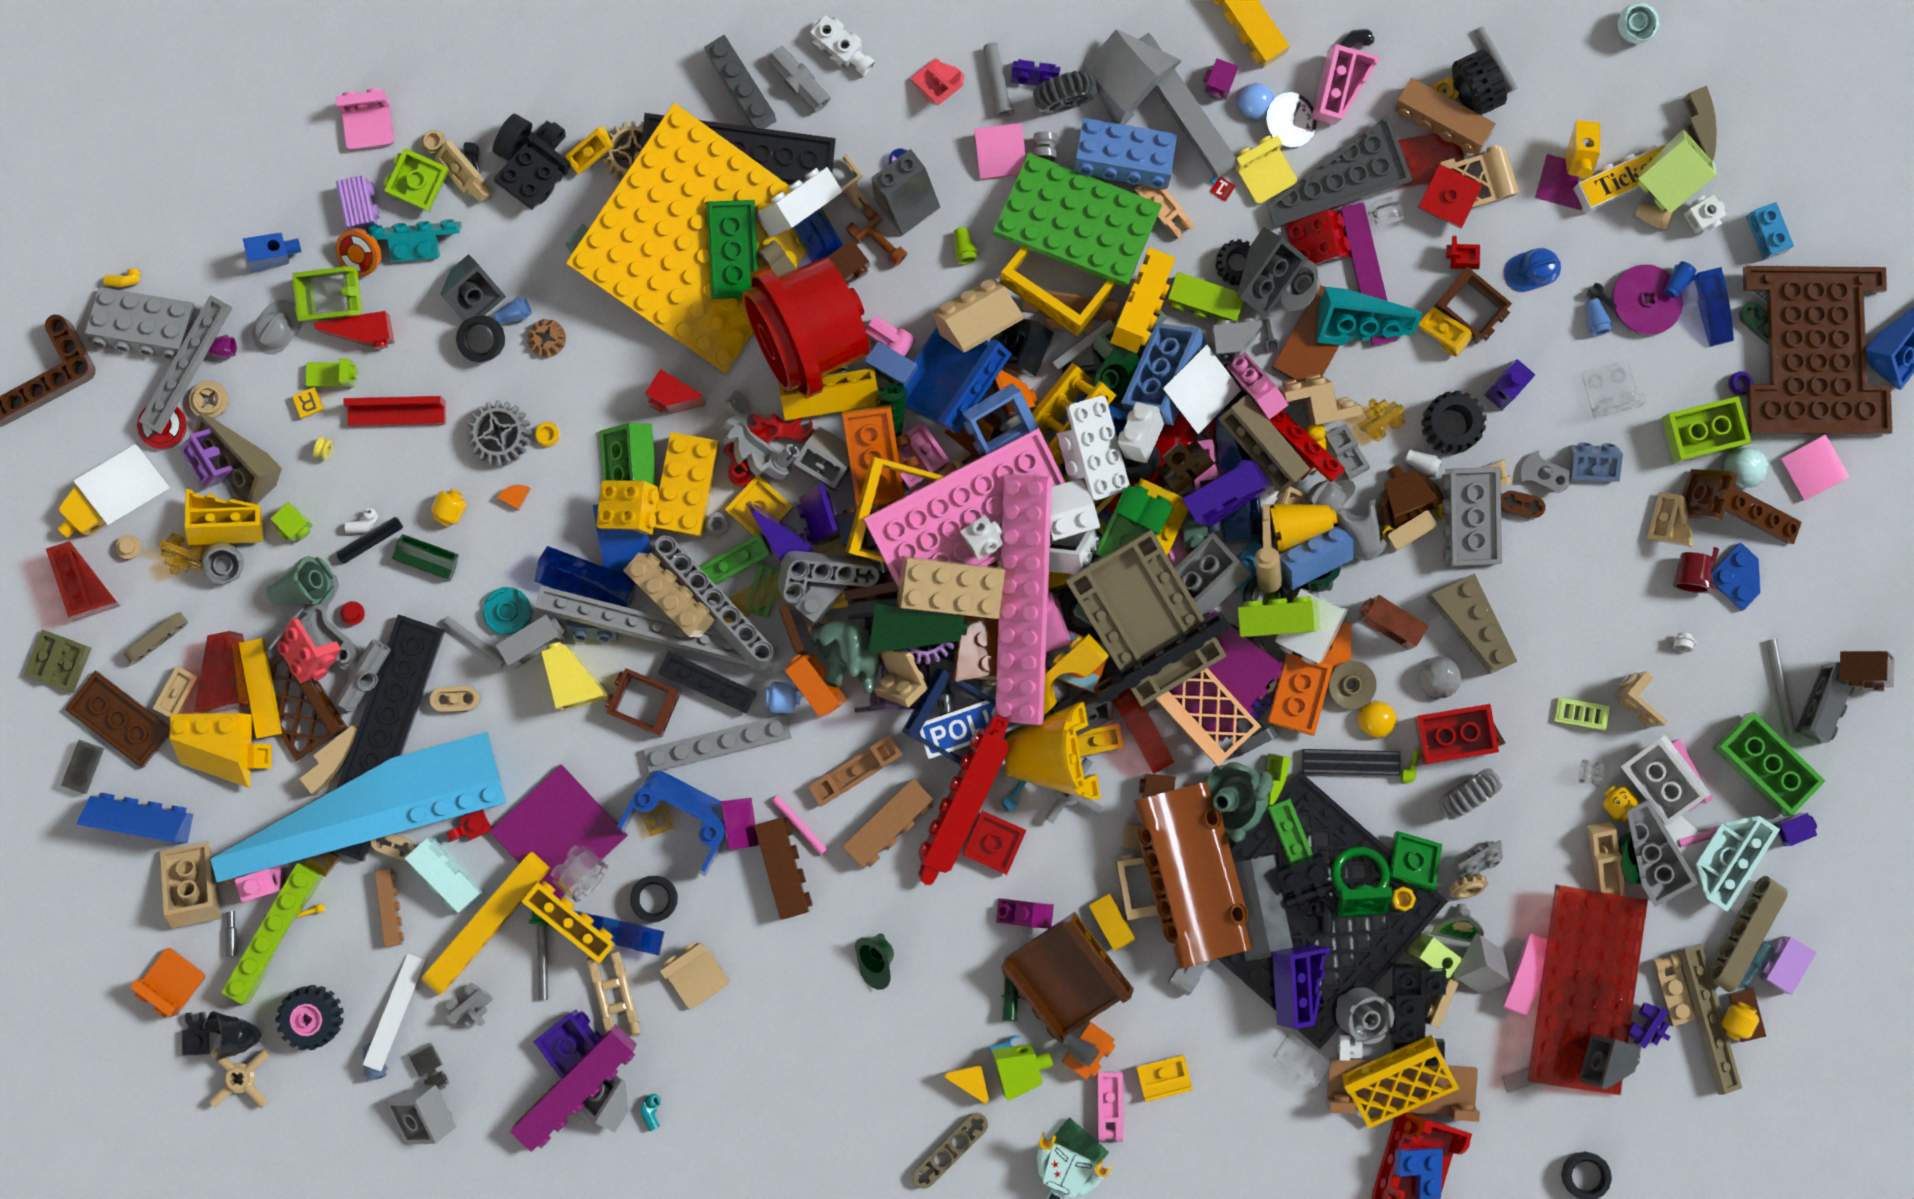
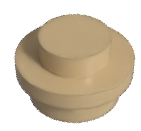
[422,130,446,154]
[116,535,141,559]

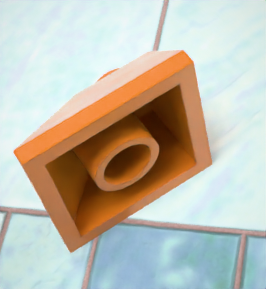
[993,370,1038,420]

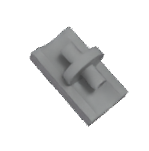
[445,983,493,1028]

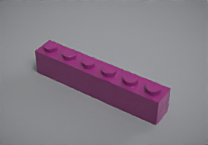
[510,1024,637,1152]

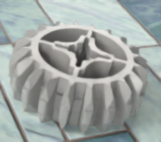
[466,400,532,466]
[1438,768,1503,820]

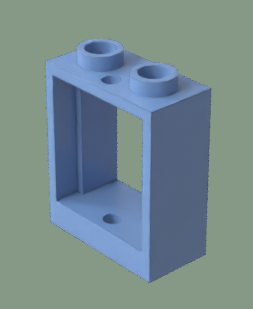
[962,383,1040,455]

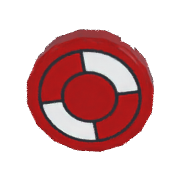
[137,406,187,449]

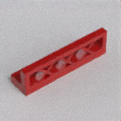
[343,396,446,427]

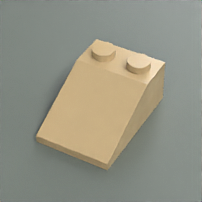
[160,841,221,928]

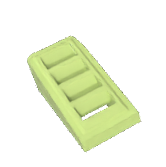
[1554,698,1610,731]

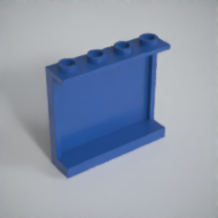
[898,327,1012,434]

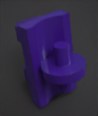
[1625,1002,1671,1049]

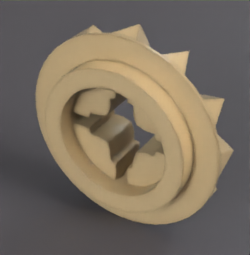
[189,381,229,418]
[1449,874,1488,899]

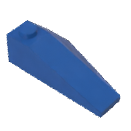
[1865,307,1914,390]

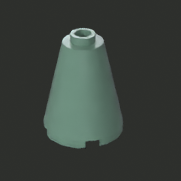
[266,556,334,605]

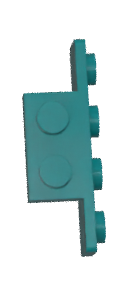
[365,219,462,262]

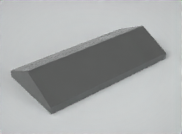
[1234,855,1293,961]

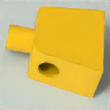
[1565,120,1600,179]
[57,485,106,538]

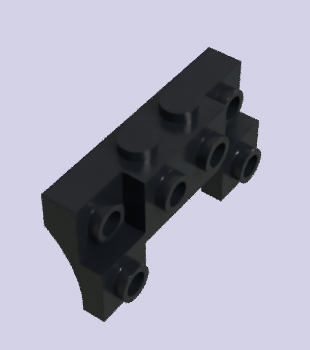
[1388,964,1446,1066]

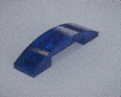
[574,910,665,956]

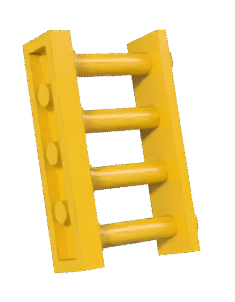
[1032,363,1116,468]

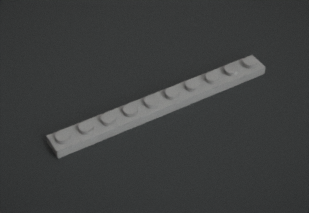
[534,586,778,672]

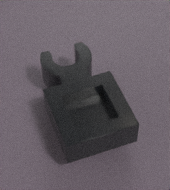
[182,1012,210,1055]

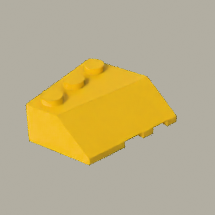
[170,713,252,788]

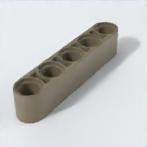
[1707,876,1788,992]

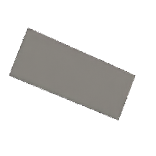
[1502,1063,1549,1093]

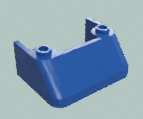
[617,770,726,877]

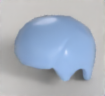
[1237,83,1274,120]

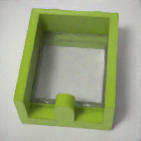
[292,266,362,321]

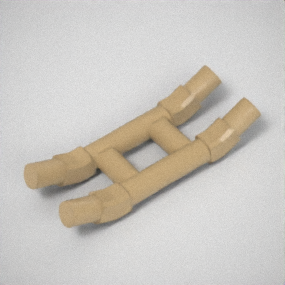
[585,949,640,1037]

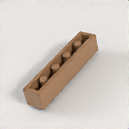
[375,868,404,947]

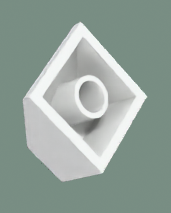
[1050,478,1100,541]

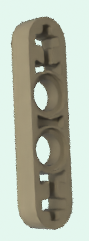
[913,1112,988,1189]

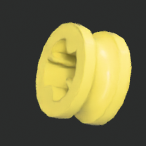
[313,436,333,460]

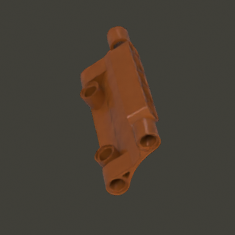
[1134,781,1252,969]

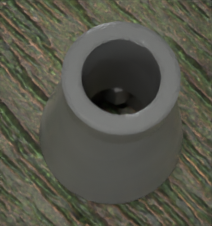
[1061,1033,1100,1067]

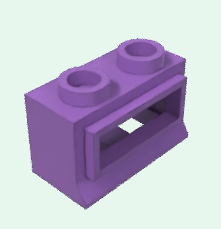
[180,429,233,488]

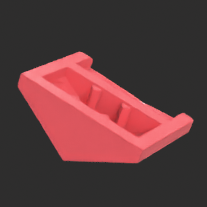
[910,59,964,105]

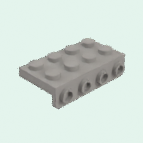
[85,287,196,360]
[1442,467,1502,567]

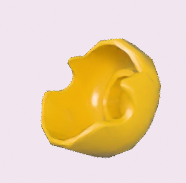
[1357,700,1397,738]

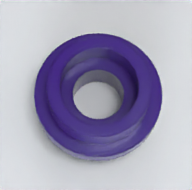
[1728,371,1753,396]

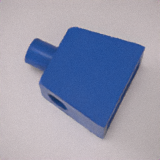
[243,233,302,273]

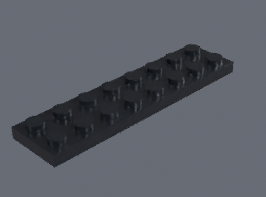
[640,113,836,182]

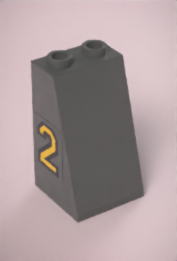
[871,149,940,236]

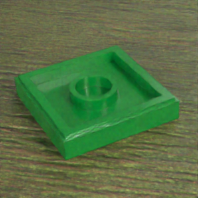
[1389,831,1442,892]

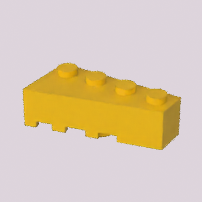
[1110,247,1176,353]

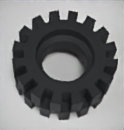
[1215,239,1250,285]

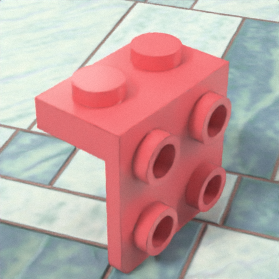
[277,618,341,683]

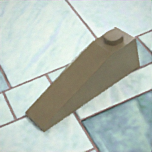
[194,412,282,505]

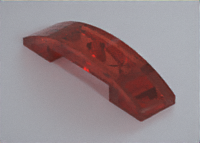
[1112,688,1175,774]

